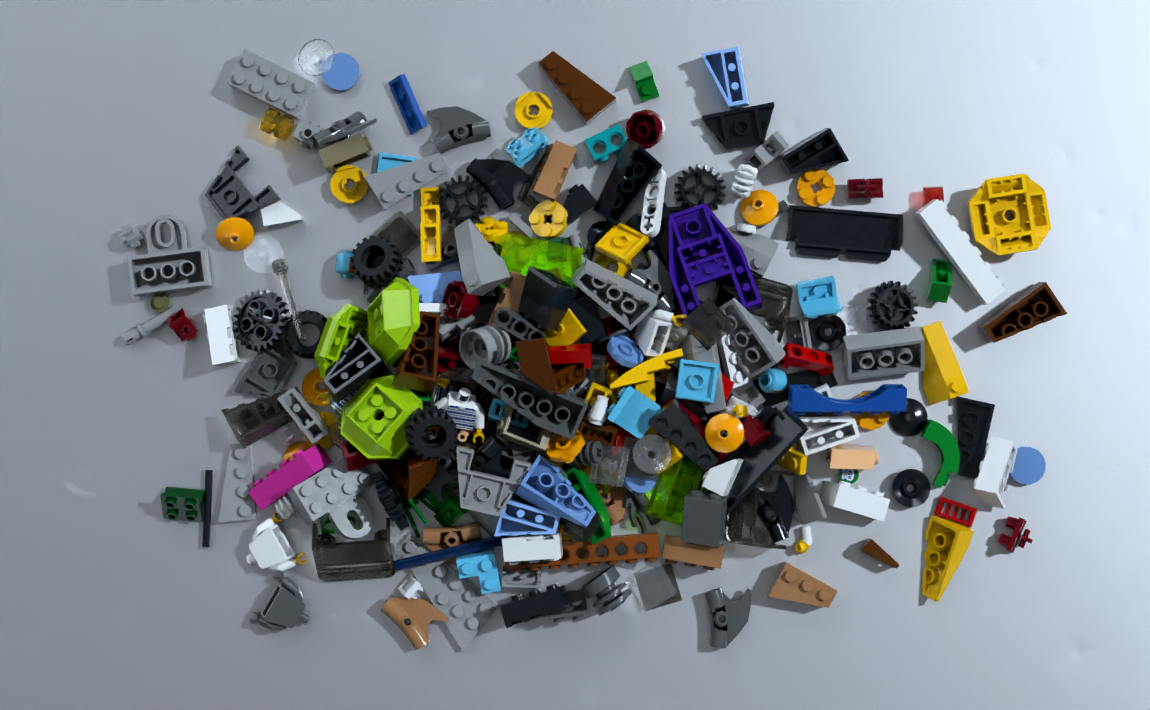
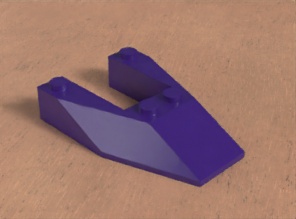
[669,203,762,333]

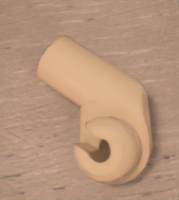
[457,429,476,442]

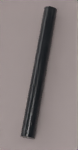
[202,470,213,547]

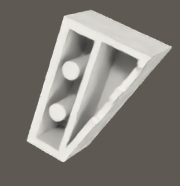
[203,305,241,367]
[798,415,860,456]
[502,531,563,565]

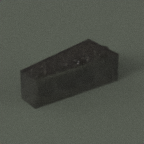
[221,387,304,448]

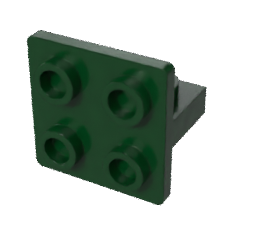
[160,487,204,522]

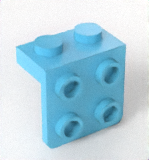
[505,126,549,168]
[796,276,842,318]
[607,386,661,438]

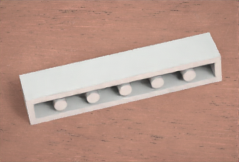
[915,199,1005,305]

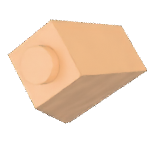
[826,443,879,470]

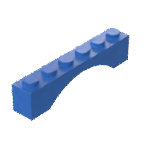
[788,384,907,415]

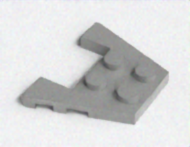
[456,446,532,516]

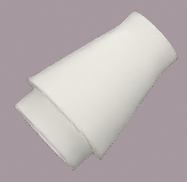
[587,395,609,425]

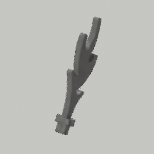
[616,468,646,533]

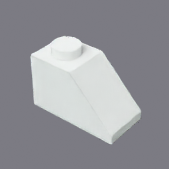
[261,201,304,228]
[702,459,743,496]

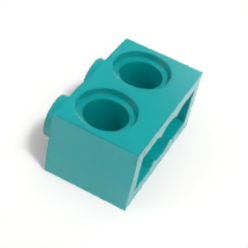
[584,124,626,164]

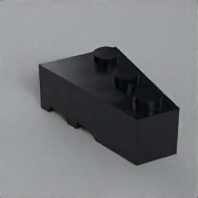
[777,128,849,174]
[500,583,571,628]

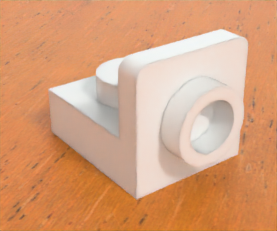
[665,321,689,351]

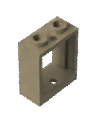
[318,133,373,173]
[497,404,552,453]

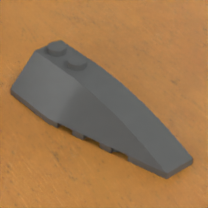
[471,359,588,440]

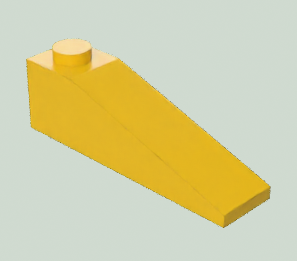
[922,321,969,405]
[922,515,974,602]

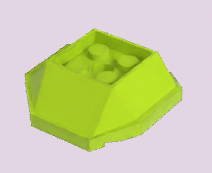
[367,278,420,365]
[314,303,381,378]
[340,375,425,460]

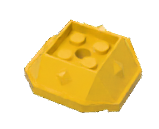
[968,173,1051,256]

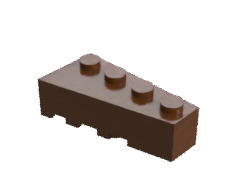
[538,51,616,125]
[978,282,1067,343]
[392,311,440,393]

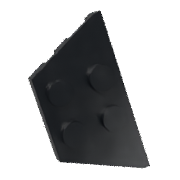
[702,102,775,151]

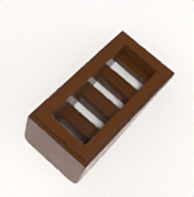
[578,420,618,447]
[859,539,899,568]

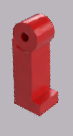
[780,342,834,375]
[547,344,593,368]

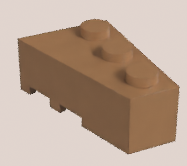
[532,140,577,201]
[487,271,526,334]
[662,535,725,570]
[766,561,837,608]

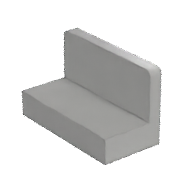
[508,204,543,245]

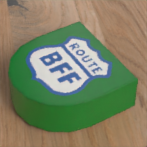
[838,469,859,484]

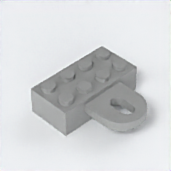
[127,215,212,296]
[287,458,375,540]

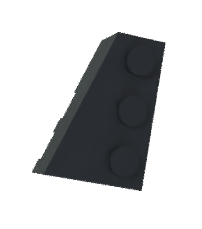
[323,333,384,404]

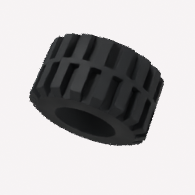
[350,235,404,289]
[284,310,327,359]
[404,405,458,460]

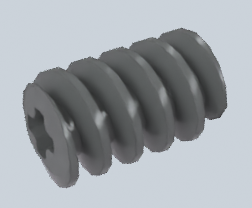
[561,441,603,466]

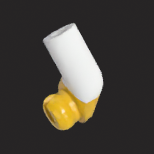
[794,526,813,554]

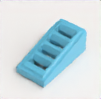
[488,398,529,429]

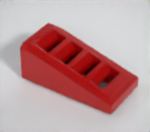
[934,496,978,527]

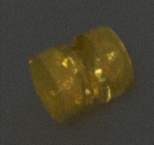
[260,108,295,141]

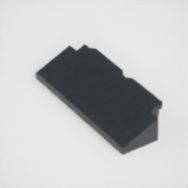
[786,205,903,262]
[707,405,809,513]

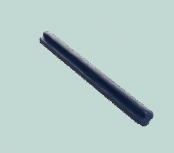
[393,536,505,571]

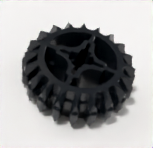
[674,164,726,210]
[436,176,488,227]
[866,281,919,331]

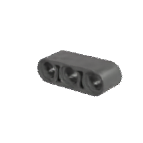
[494,306,546,340]

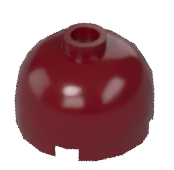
[626,110,665,149]
[443,280,479,320]

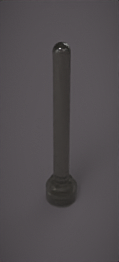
[271,259,306,342]

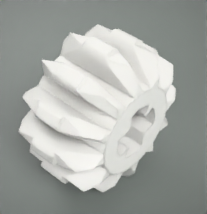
[732,164,757,198]
[275,494,299,519]

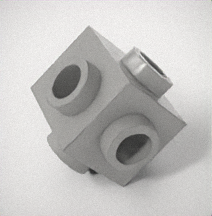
[292,119,322,149]

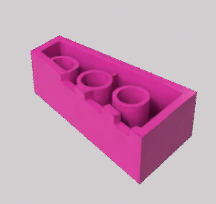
[248,443,332,511]

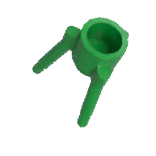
[400,495,438,538]

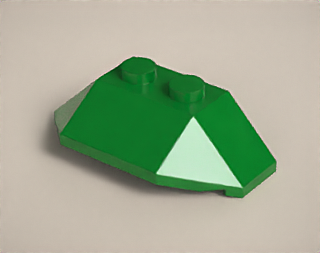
[561,466,611,544]

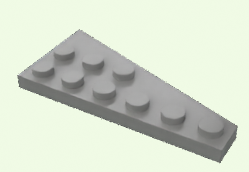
[398,533,499,652]

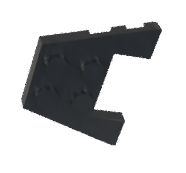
[205,146,281,220]

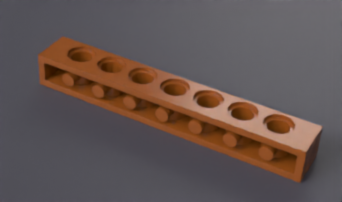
[505,532,660,572]

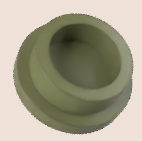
[150,293,170,312]

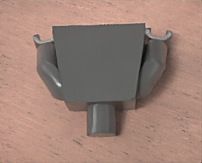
[249,571,311,631]

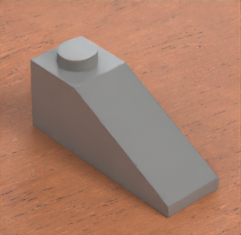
[277,387,329,444]

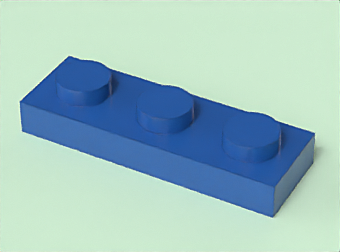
[388,74,427,135]

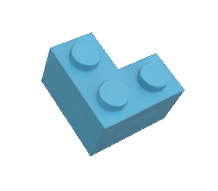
[456,548,501,594]

